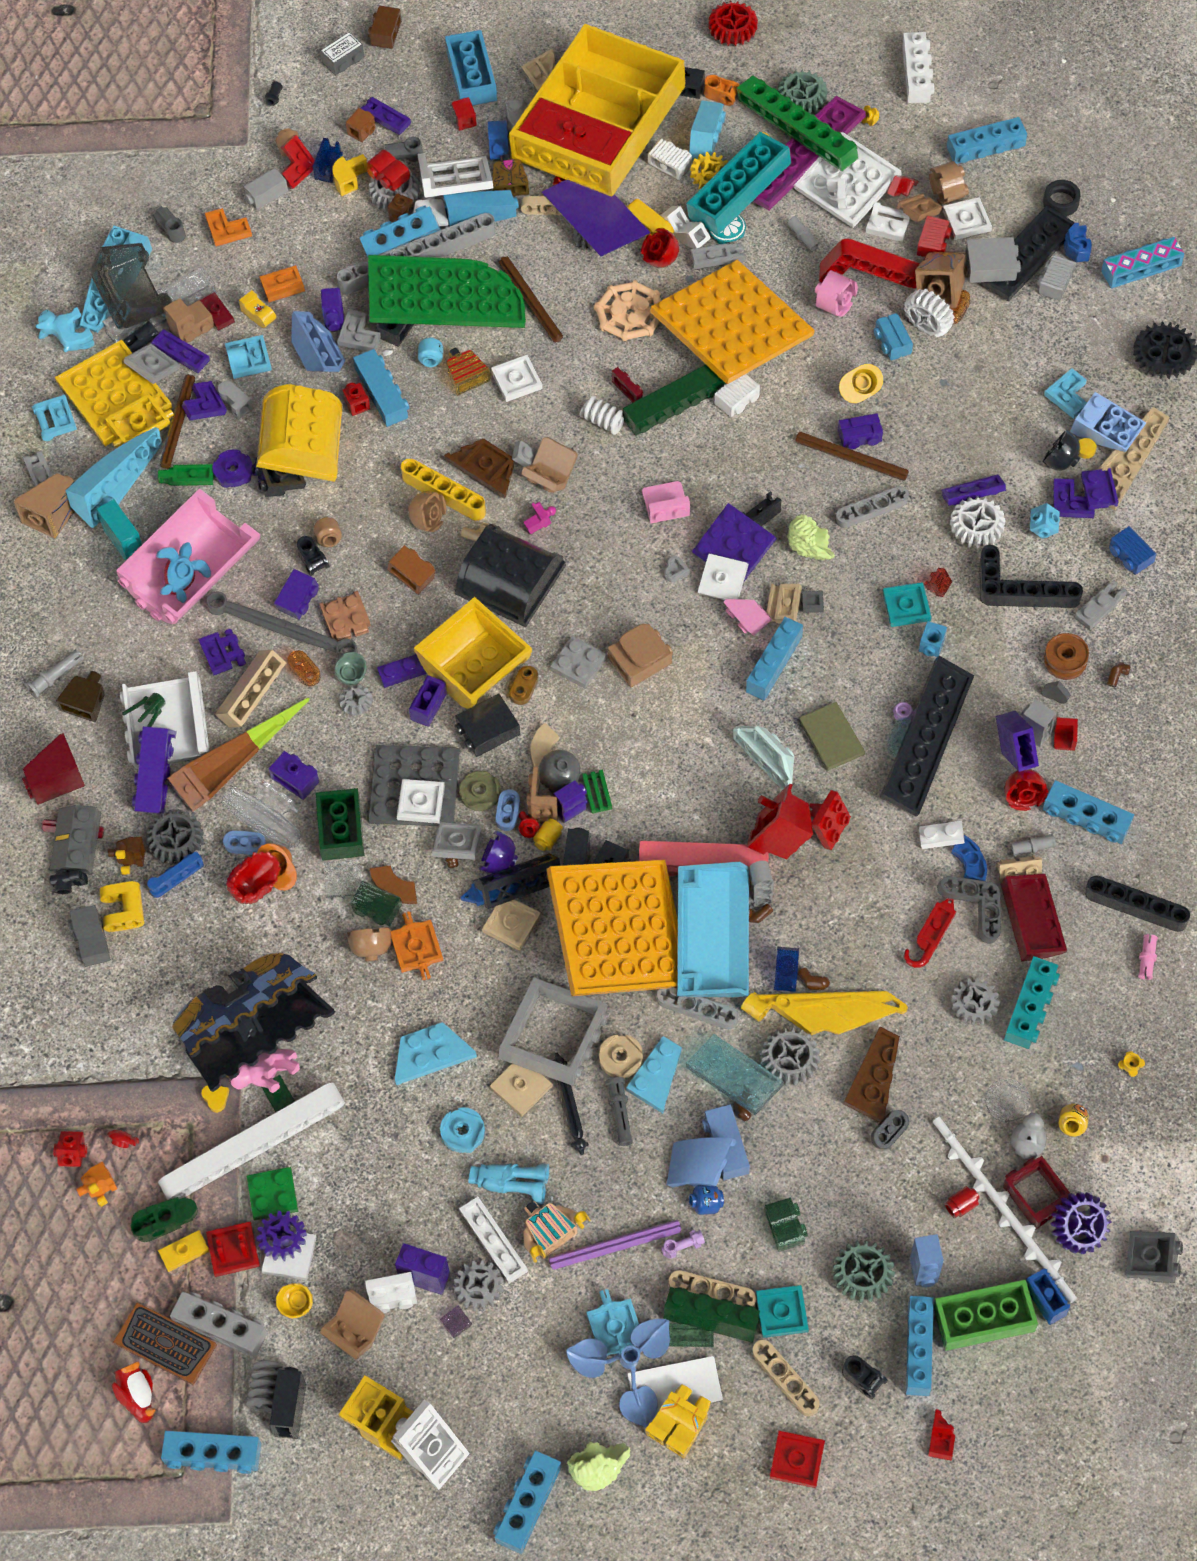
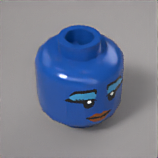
[689,1185,724,1215]

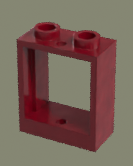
[1003,1156,1070,1230]

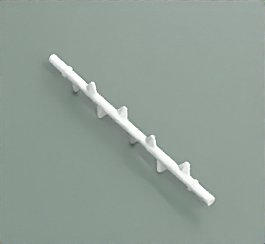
[933,1117,1077,1303]

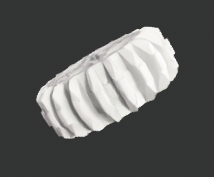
[903,289,955,337]
[950,496,1006,549]

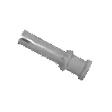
[25,649,84,698]

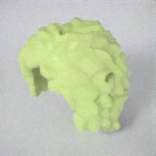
[787,514,835,561]
[567,1442,631,1491]

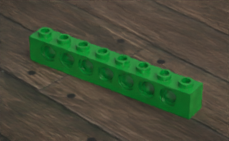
[737,75,858,171]

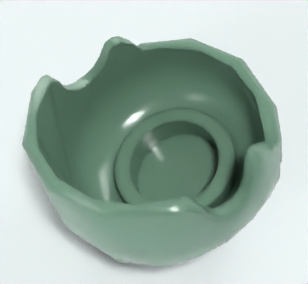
[335,652,367,685]

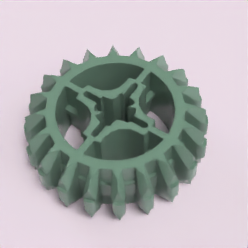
[777,69,828,114]
[832,1240,895,1303]

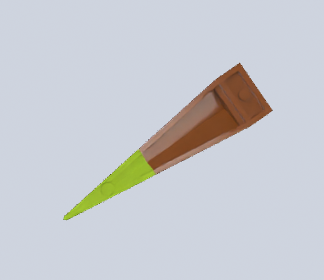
[167,698,310,813]

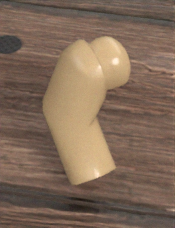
[461,523,489,541]

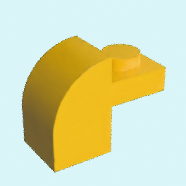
[333,154,368,196]

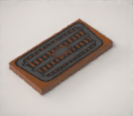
[113,1303,217,1386]

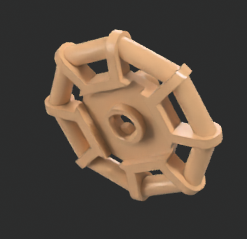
[594,280,661,342]

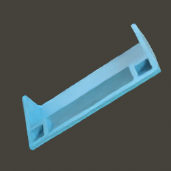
[677,862,749,997]

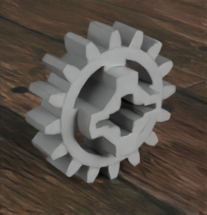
[951,978,1000,1026]
[454,1260,504,1311]

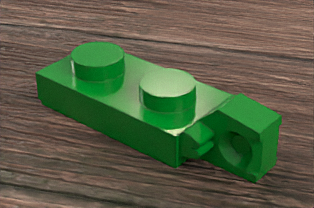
[158,464,214,486]

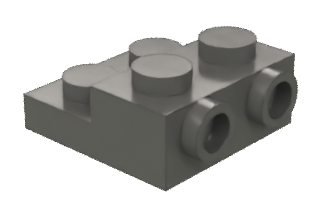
[1125,1231,1183,1283]

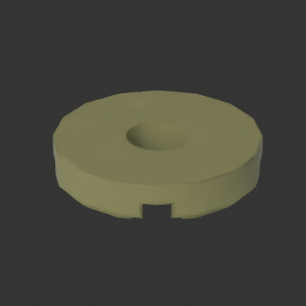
[459,771,501,811]

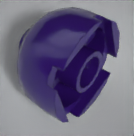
[479,830,518,874]

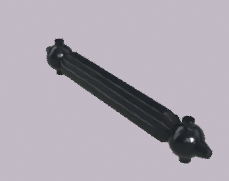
[553,1052,589,1155]

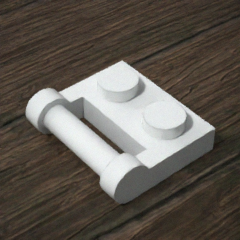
[866,202,910,242]

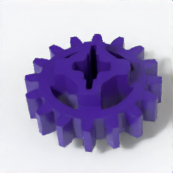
[256,1211,307,1261]

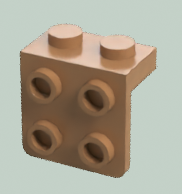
[521,437,578,493]
[320,1289,385,1359]

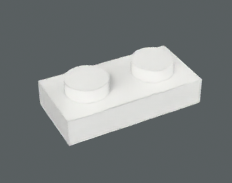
[919,821,965,849]

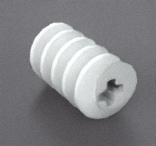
[580,396,624,435]

